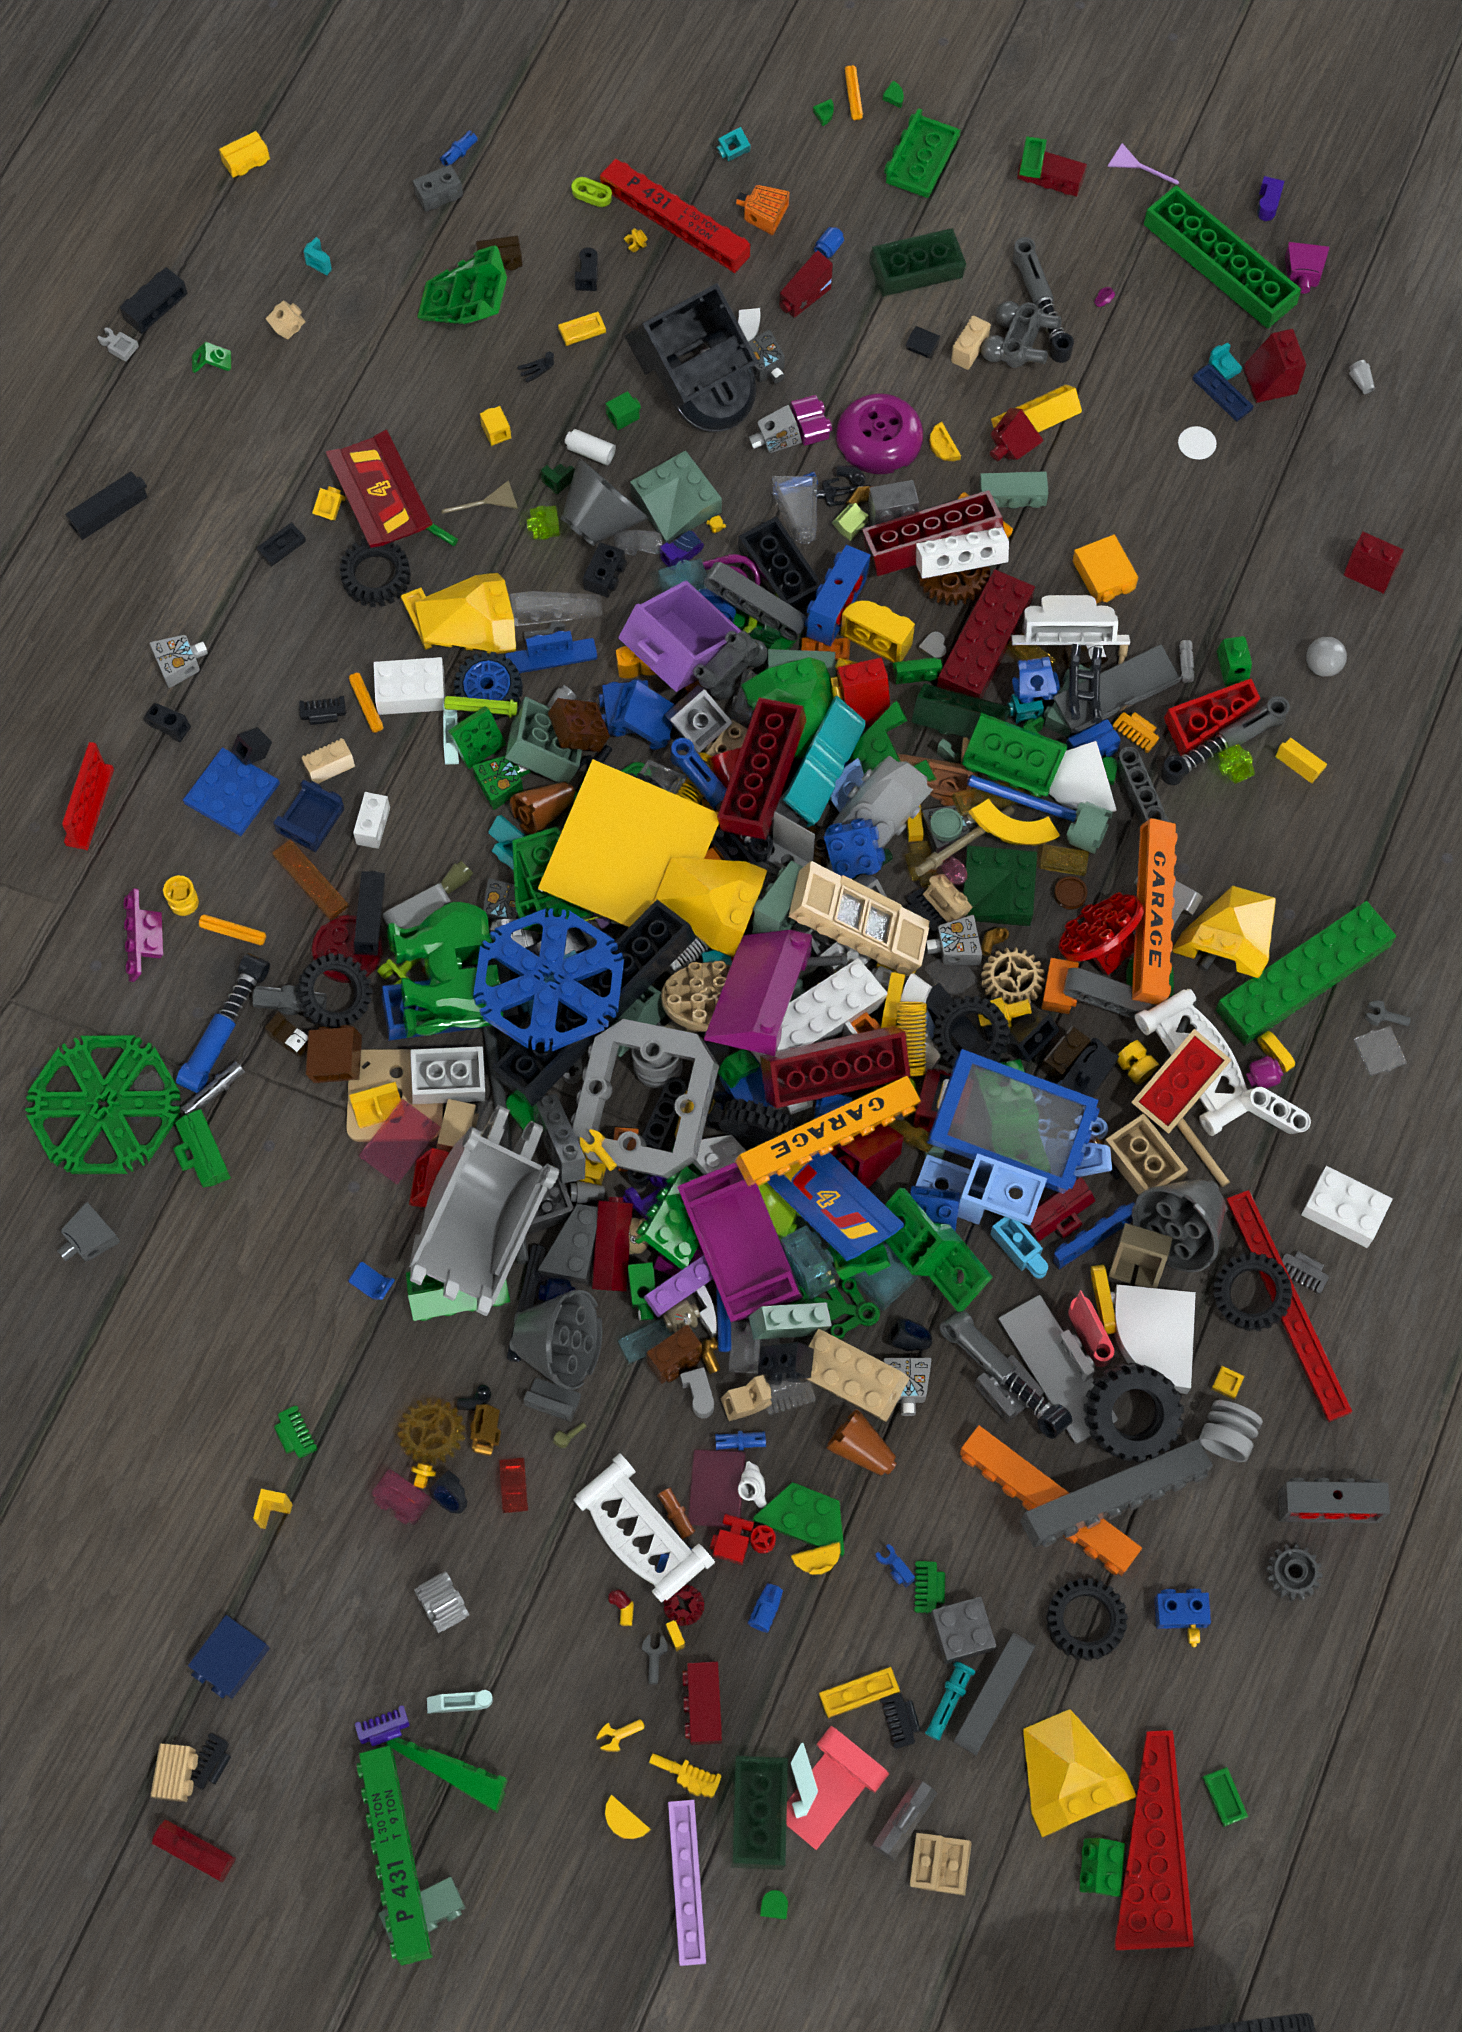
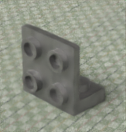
[975,1355,1044,1423]

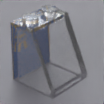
[772,476,817,544]

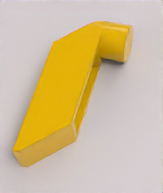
[881,972,905,1028]

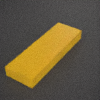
[819,1667,900,1718]

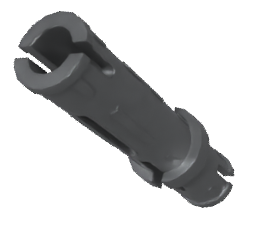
[180,1061,245,1116]

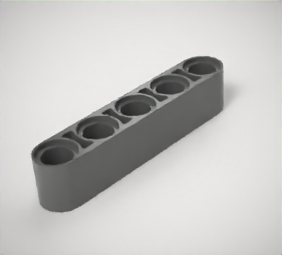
[703,562,807,641]
[1117,747,1169,825]
[1063,968,1167,1019]
[953,1632,1036,1755]

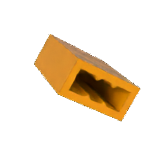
[1072,534,1138,604]

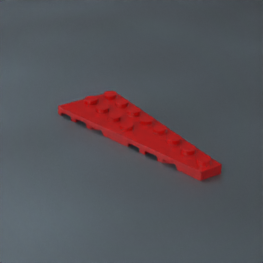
[1114,1730,1194,1951]

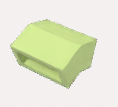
[832,503,868,541]

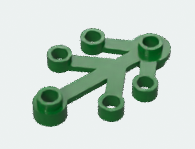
[789,1272,880,1340]

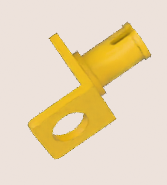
[978,997,1032,1028]

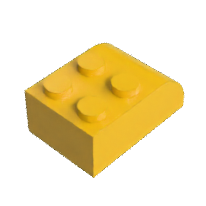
[841,601,915,663]

